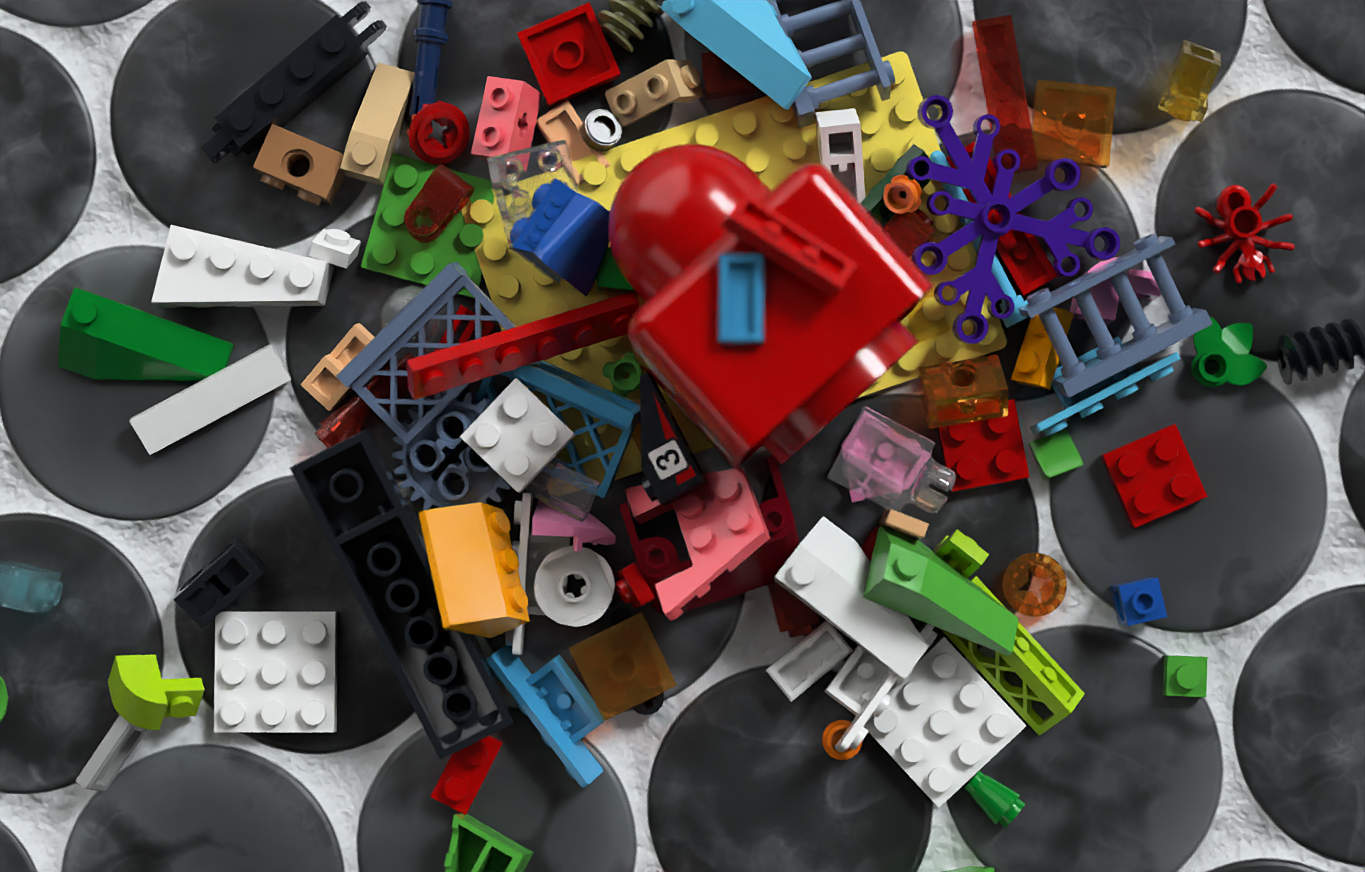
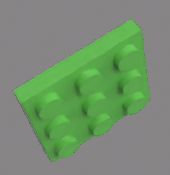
[361,154,504,299]

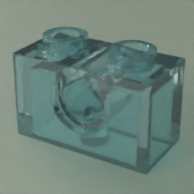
[0,561,63,613]

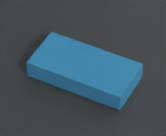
[719,254,763,344]

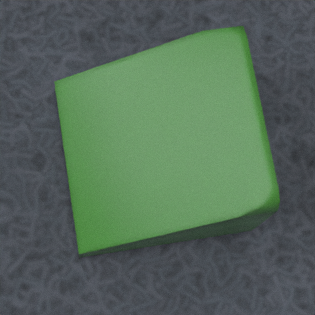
[1028,429,1084,480]

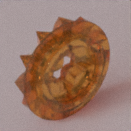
[1002,553,1067,617]

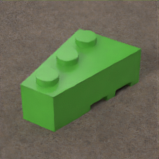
[444,814,534,872]

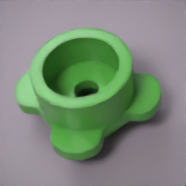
[603,352,645,398]

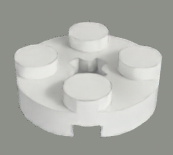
[534,546,615,627]

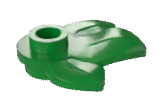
[1191,316,1267,387]

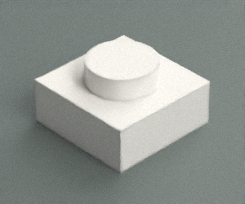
[309,229,361,269]

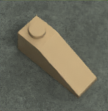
[340,62,414,186]

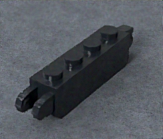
[200,1,387,164]

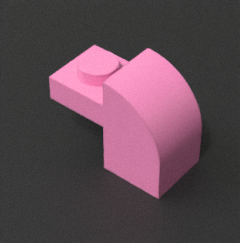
[1070,257,1161,325]

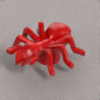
[1194,184,1295,283]

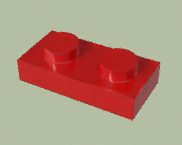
[430,735,504,815]

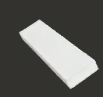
[129,343,291,455]

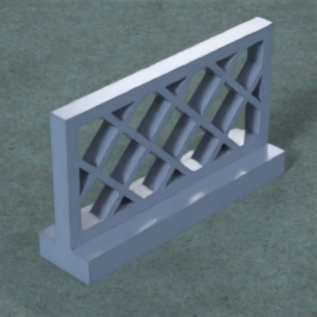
[336,262,516,445]

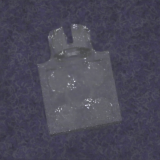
[826,406,956,513]

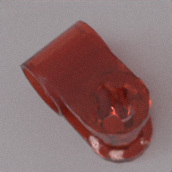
[404,164,475,243]

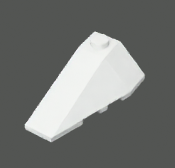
[774,516,929,679]

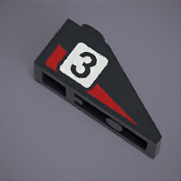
[640,373,709,506]

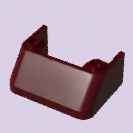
[619,456,800,615]

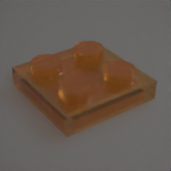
[1028,79,1117,168]
[569,612,677,721]

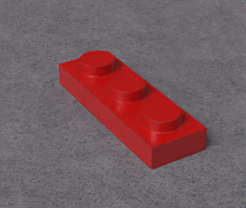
[721,192,857,300]

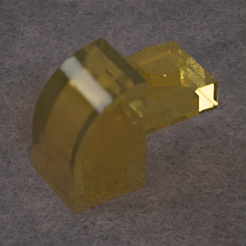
[1158,39,1221,122]

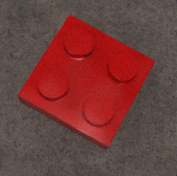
[517,2,621,108]
[935,399,1030,492]
[1100,424,1208,528]

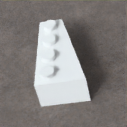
[151,225,334,308]

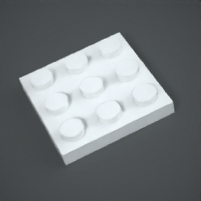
[214,611,338,733]
[863,637,1026,808]

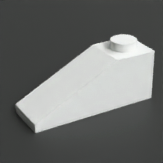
[815,108,866,211]

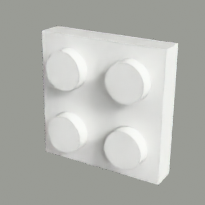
[460,378,576,493]

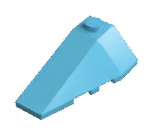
[660,0,812,110]

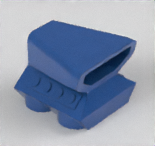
[509,178,610,296]

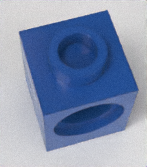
[1110,577,1167,626]

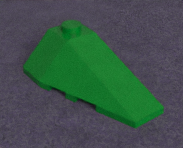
[58,287,235,381]

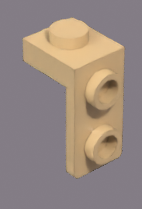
[605,60,704,127]

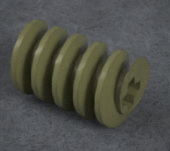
[598,0,665,52]

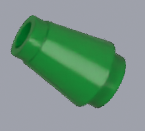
[964,770,1026,829]

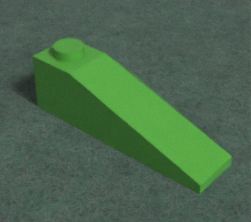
[863,525,1019,656]

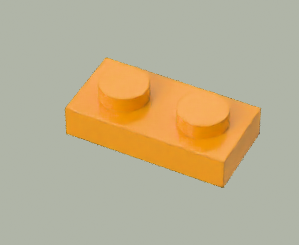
[1011,307,1074,390]

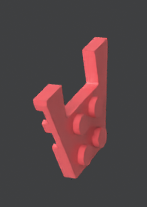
[625,467,770,621]

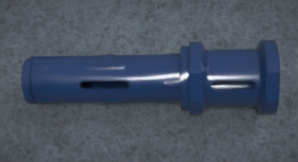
[408,0,453,117]

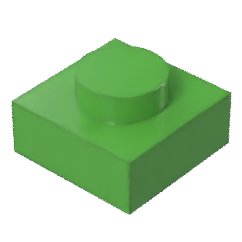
[1163,655,1207,697]

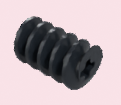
[1277,318,1365,385]

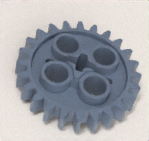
[392,391,513,511]

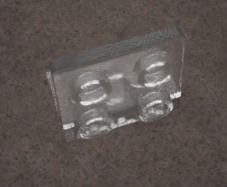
[487,140,579,250]

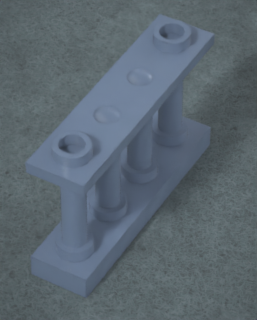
[767,0,895,128]
[1018,233,1212,398]

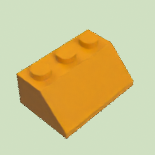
[418,502,530,638]

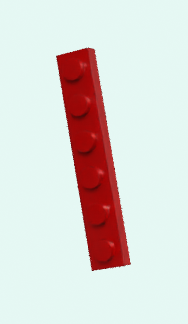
[407,292,639,400]

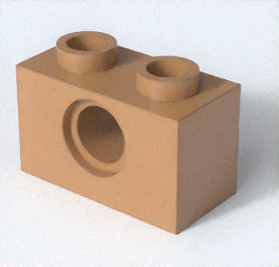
[253,124,345,206]

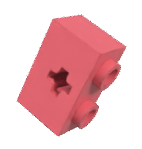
[471,76,542,170]

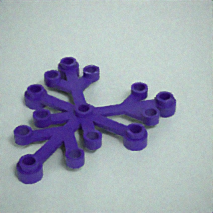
[906,95,1120,344]

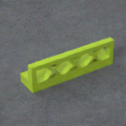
[941,576,1085,736]

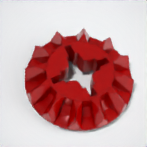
[406,100,470,164]

